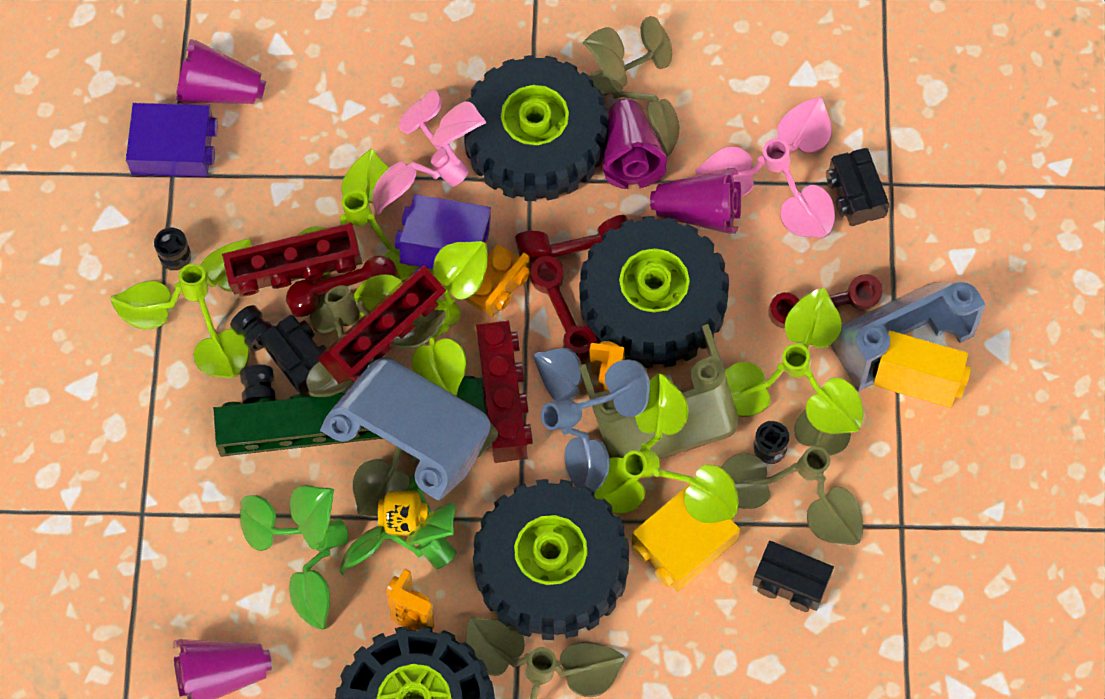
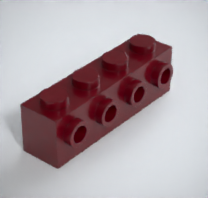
[222,223,363,296]
[317,265,446,384]
[476,320,533,463]

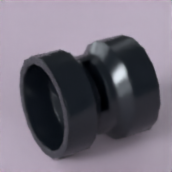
[154,227,191,270]
[230,305,273,352]
[240,365,276,404]
[754,421,789,464]

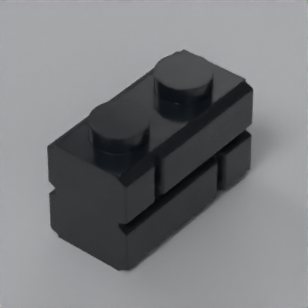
[826,148,890,226]
[260,315,327,394]
[752,540,834,612]

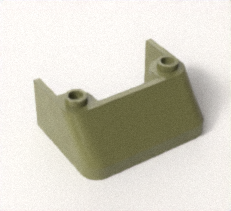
[579,324,739,460]

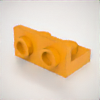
[464,244,531,318]
[590,341,625,392]
[386,569,435,631]

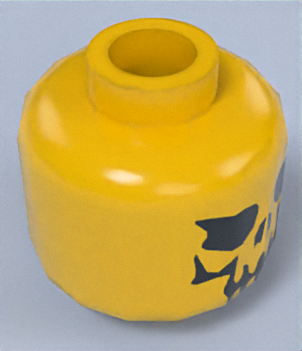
[378,490,428,536]

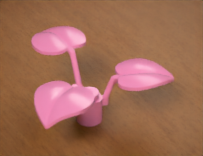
[372,90,486,215]
[695,97,835,238]

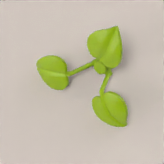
[297,149,434,281]
[110,239,252,378]
[354,241,488,396]
[725,288,863,434]
[594,374,739,523]

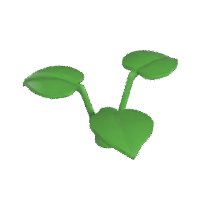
[340,472,457,575]
[240,485,348,629]

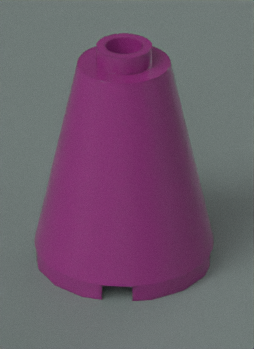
[175,39,266,104]
[603,99,667,189]
[650,168,741,234]
[173,639,272,699]

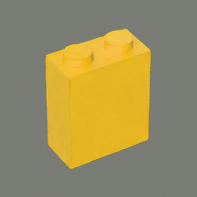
[873,330,972,408]
[631,484,740,592]

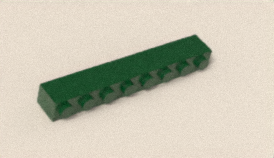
[213,376,487,457]

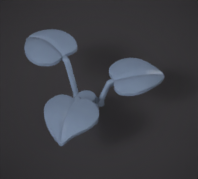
[533,348,650,492]

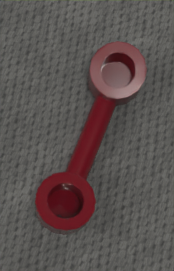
[515,215,628,263]
[531,255,597,361]
[286,256,400,317]
[768,274,883,328]

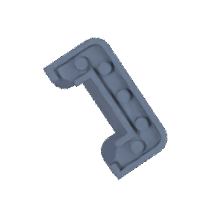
[832,282,986,392]
[320,357,490,501]

